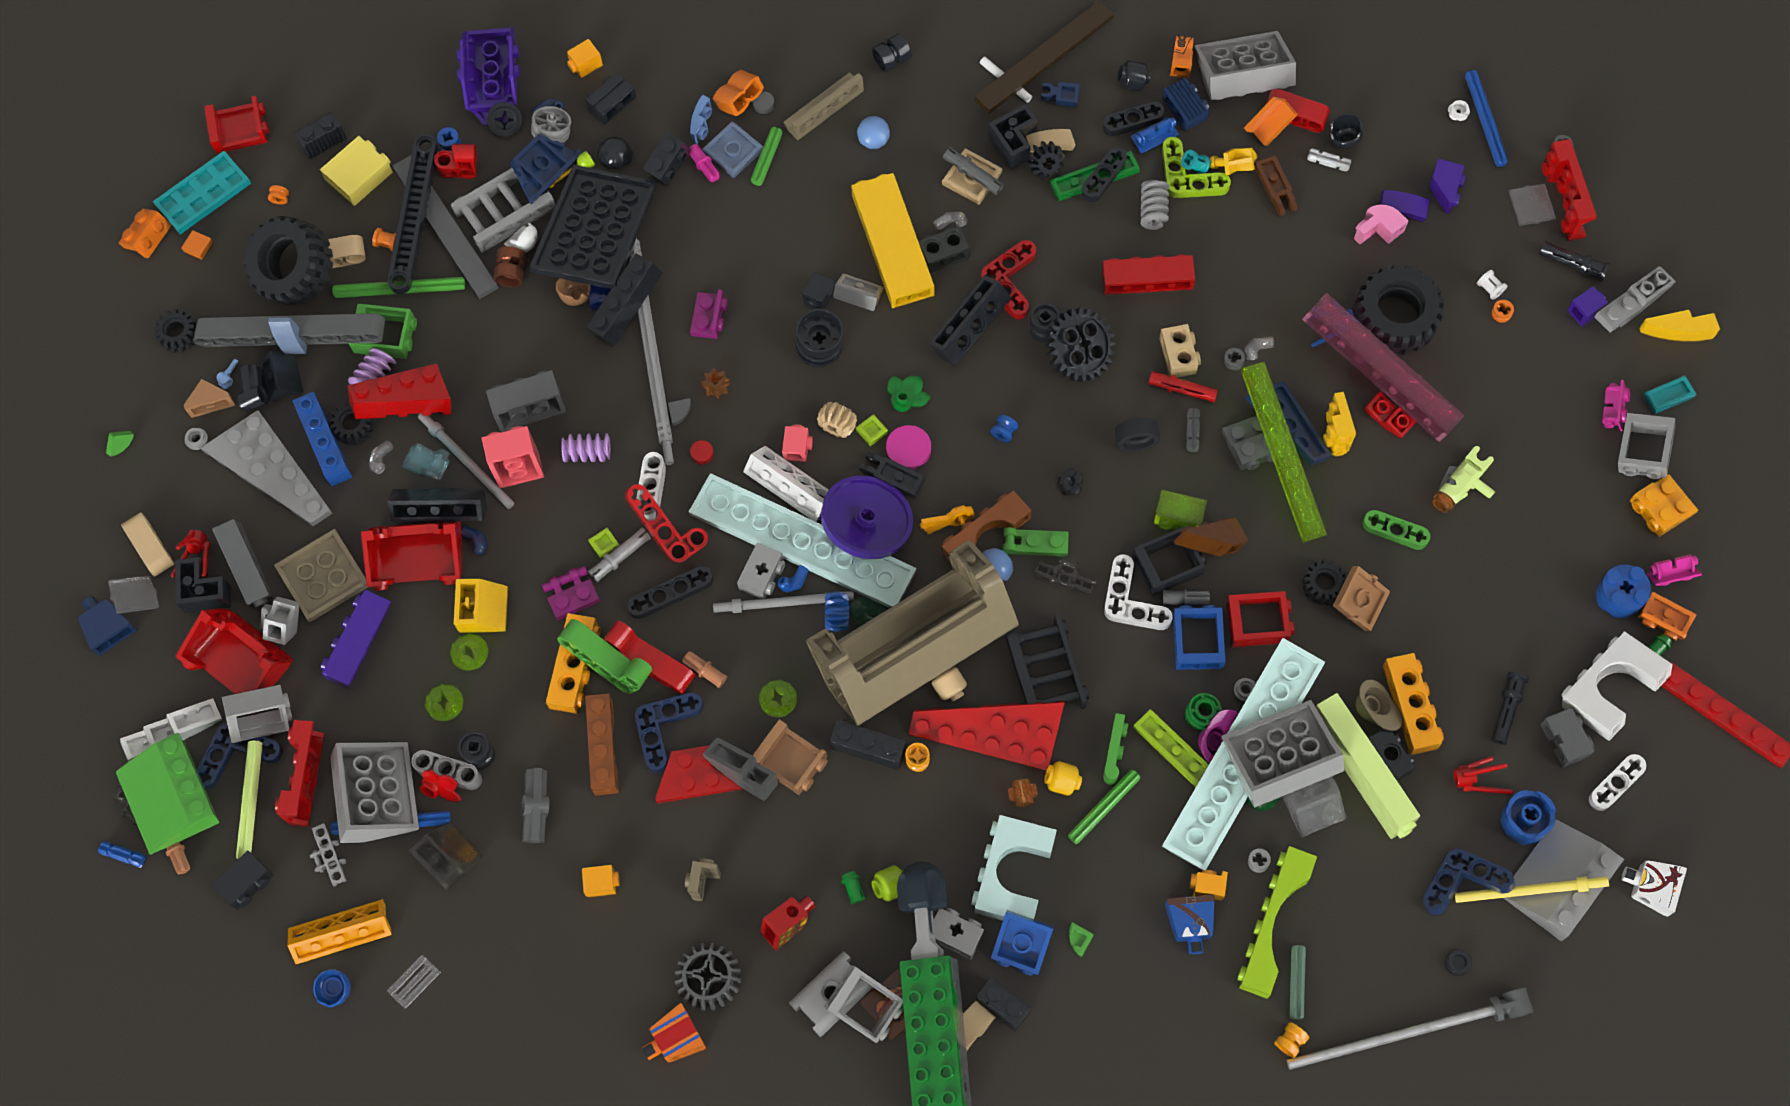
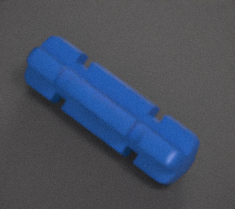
[98,841,146,868]

